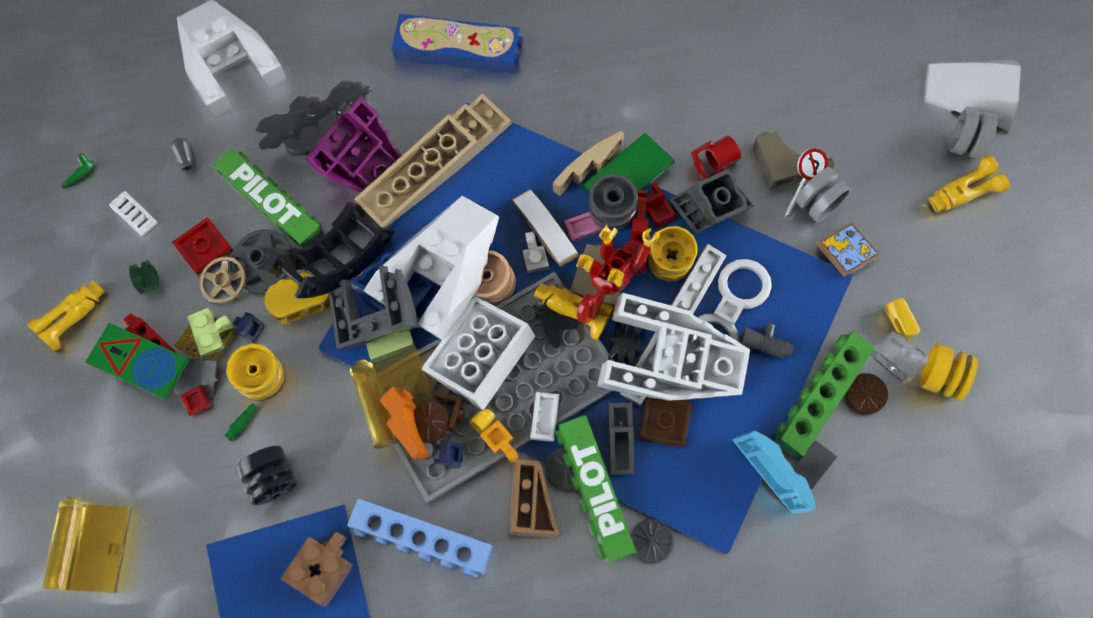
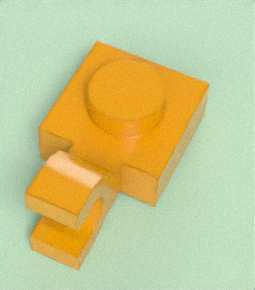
[480,420,519,464]

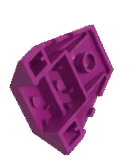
[305,97,402,193]

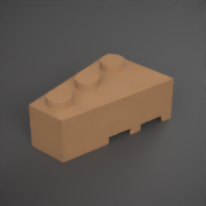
[508,459,559,539]

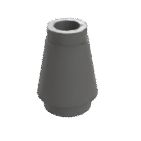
[170,138,194,171]

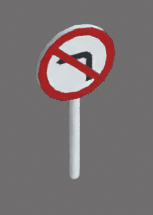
[785,148,828,216]

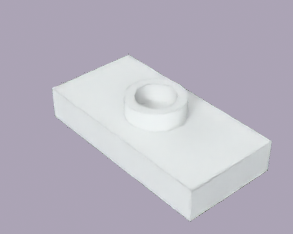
[531,392,559,442]

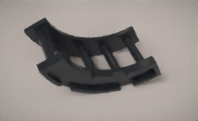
[263,202,395,298]

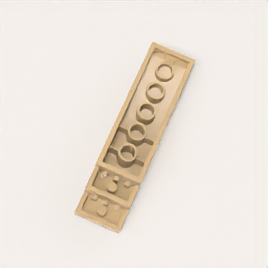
[354,93,512,228]

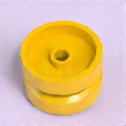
[226,344,285,400]

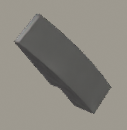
[608,401,634,475]

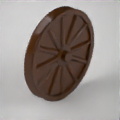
[846,373,888,414]
[413,400,449,443]

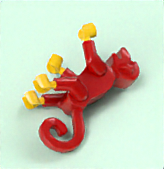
[576,224,660,325]

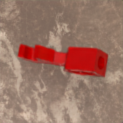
[631,190,648,242]

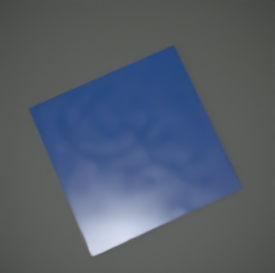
[206,505,370,618]

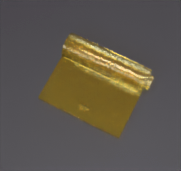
[350,348,435,449]
[42,497,132,594]

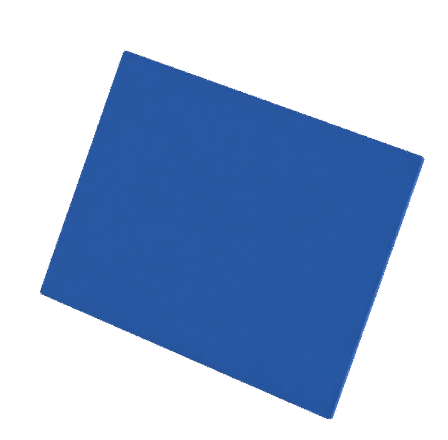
[319,103,852,554]

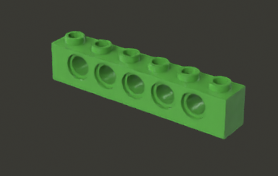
[773,331,875,459]

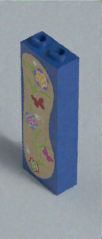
[392,13,523,74]

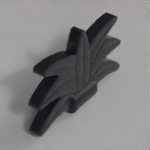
[608,321,642,367]

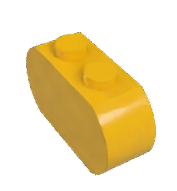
[265,272,335,324]

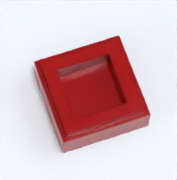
[180,385,212,416]

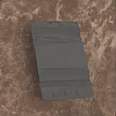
[669,169,754,234]

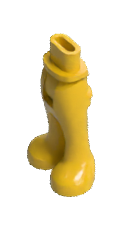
[929,155,1010,212]
[26,280,105,353]
[534,283,614,341]

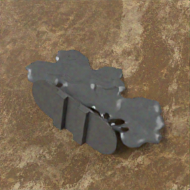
[255,80,372,154]

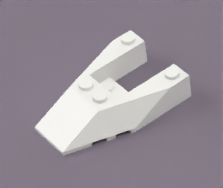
[177,0,286,118]
[364,196,499,340]
[597,293,750,401]

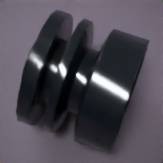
[235,446,298,506]

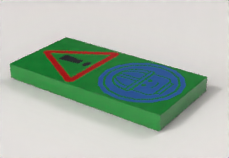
[85,323,189,400]

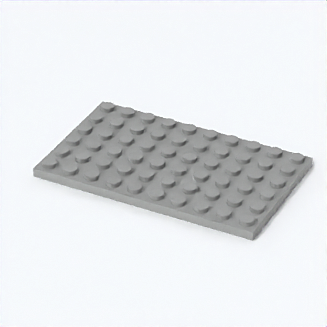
[359,272,614,504]

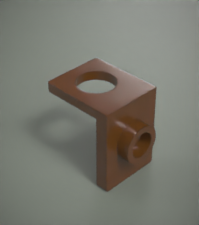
[434,391,465,433]

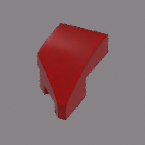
[646,182,676,228]

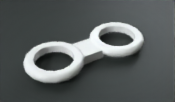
[697,259,772,343]

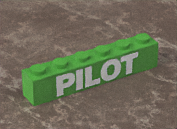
[213,148,324,249]
[555,415,636,562]

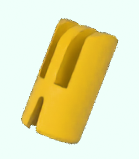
[884,298,920,342]

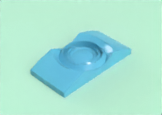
[732,430,816,514]

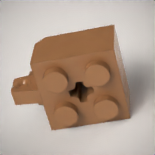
[281,532,353,607]

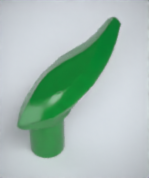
[61,153,95,188]

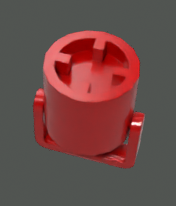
[691,135,741,180]

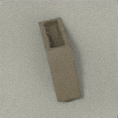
[753,131,835,190]
[570,244,621,311]

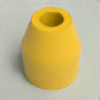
[469,409,495,434]

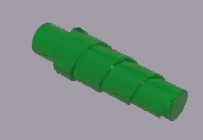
[224,403,258,441]

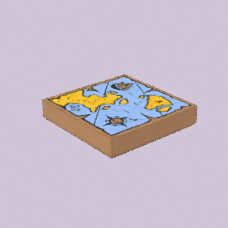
[817,223,880,278]

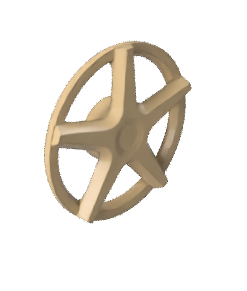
[200,257,247,304]

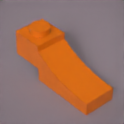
[380,387,430,461]

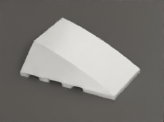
[925,59,1021,133]

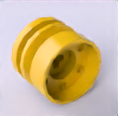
[648,226,697,282]
[920,343,978,402]

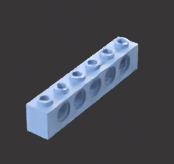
[347,499,493,577]

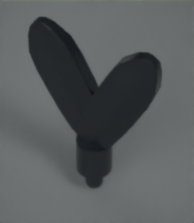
[532,305,578,348]

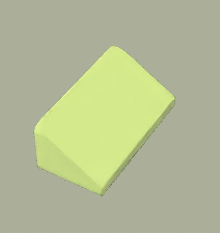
[366,330,416,364]

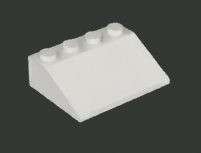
[421,296,535,410]

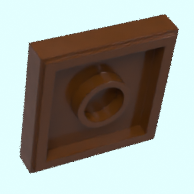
[638,397,692,449]

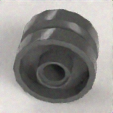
[589,174,638,230]

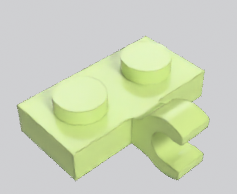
[187,308,234,358]

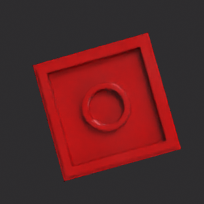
[172,217,233,275]

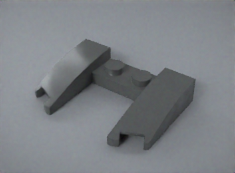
[329,265,419,350]

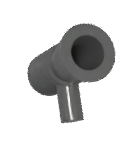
[740,323,793,359]

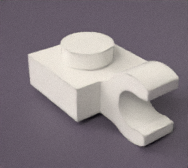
[522,231,549,273]

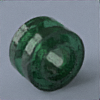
[129,260,159,295]

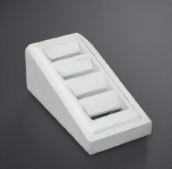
[109,191,158,238]

